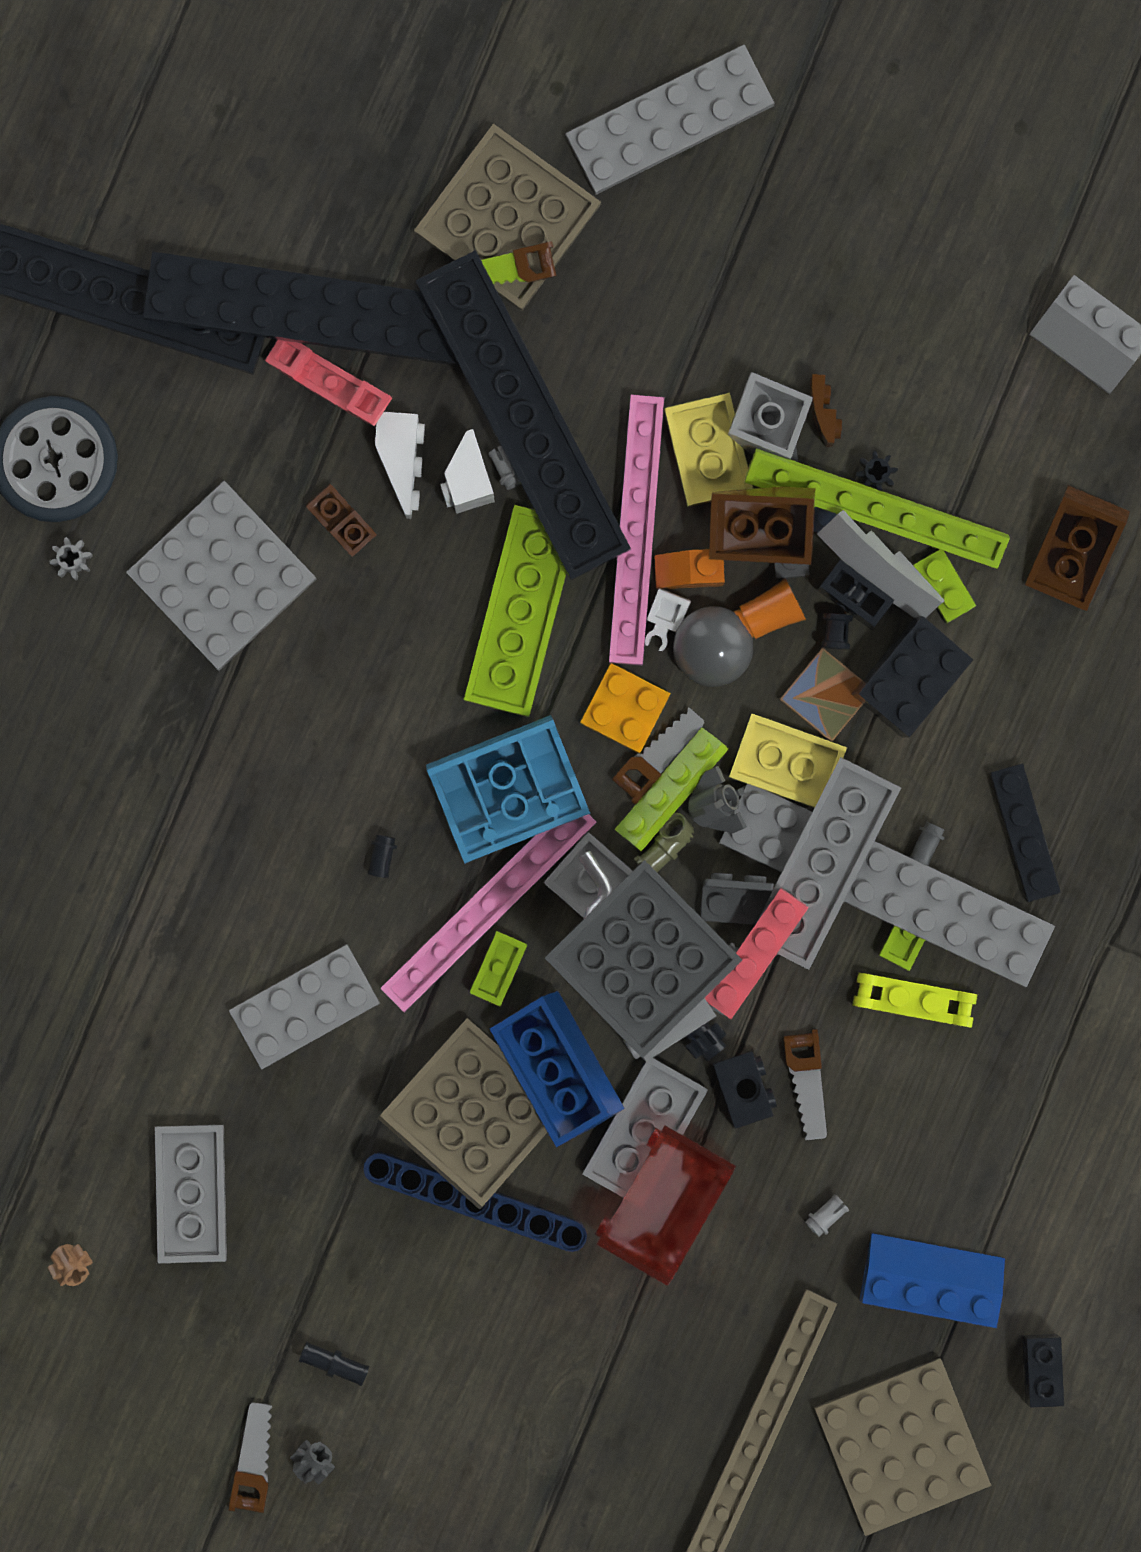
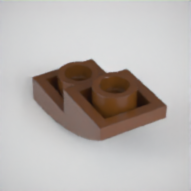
[810,374,842,447]
[305,483,377,557]

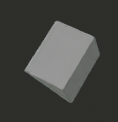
[728,372,813,459]

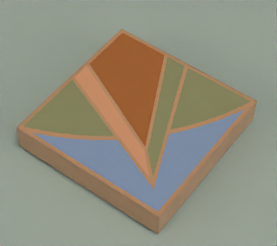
[780,648,863,742]

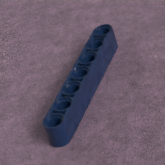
[363,1152,587,1252]

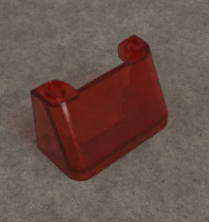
[595,1125,737,1286]

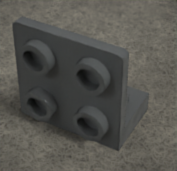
[701,873,774,925]

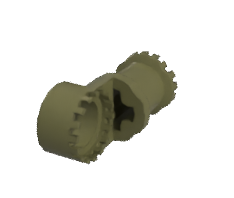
[634,813,694,873]

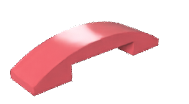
[265,340,392,426]

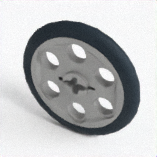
[0,396,118,522]

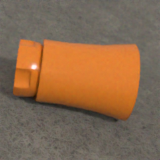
[734,578,806,639]

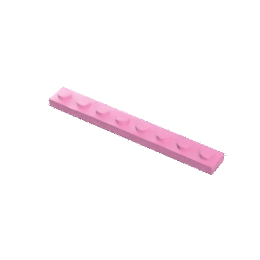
[609,395,664,666]
[381,814,597,1012]

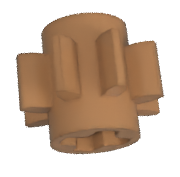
[47,1244,93,1286]

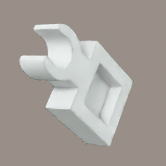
[645,588,691,651]

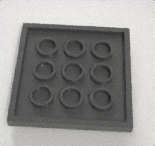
[545,860,742,1058]

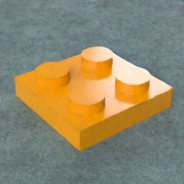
[580,663,671,753]

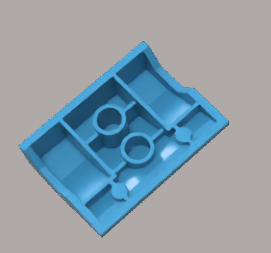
[426,715,590,863]

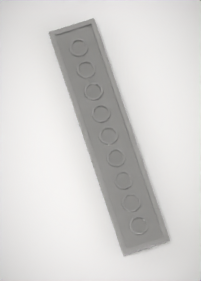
[719,784,1055,988]

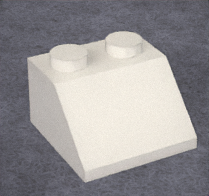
[440,429,495,514]

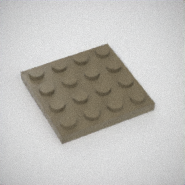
[414,124,601,311]
[378,1018,547,1209]
[814,1357,991,1536]

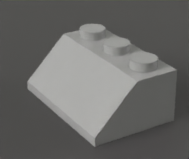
[1029,275,1141,395]

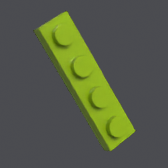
[615,728,728,851]

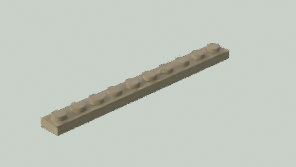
[686,1289,837,1552]

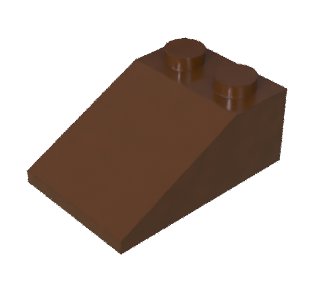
[1025,485,1130,611]
[709,487,816,565]

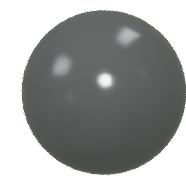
[673,606,754,687]

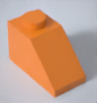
[655,549,725,589]

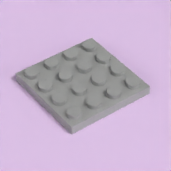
[126,481,317,671]

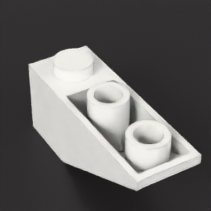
[375,412,425,519]

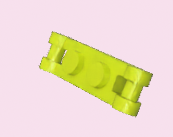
[852,972,978,1028]

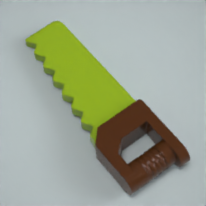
[481,241,557,284]

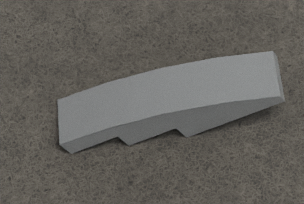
[817,510,945,618]

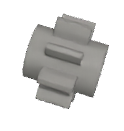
[49,537,93,580]

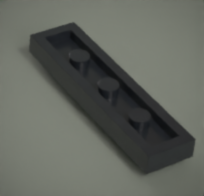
[989,763,1061,902]

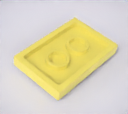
[664,393,753,507]
[729,714,847,808]

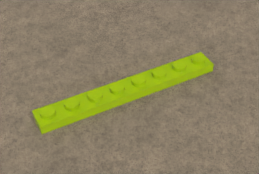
[745,448,1010,569]

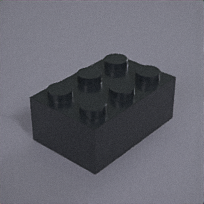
[851,616,974,738]

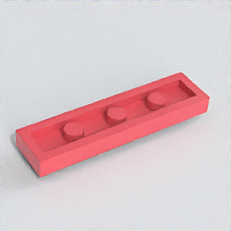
[705,888,809,1019]

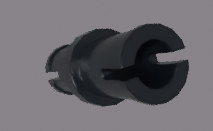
[298,1341,370,1387]

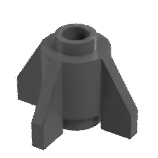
[688,766,747,833]

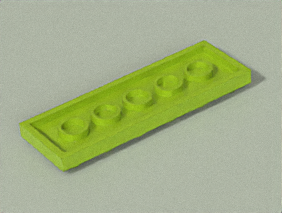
[464,505,567,717]

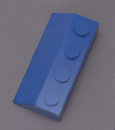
[490,991,625,1147]
[859,1233,1005,1328]

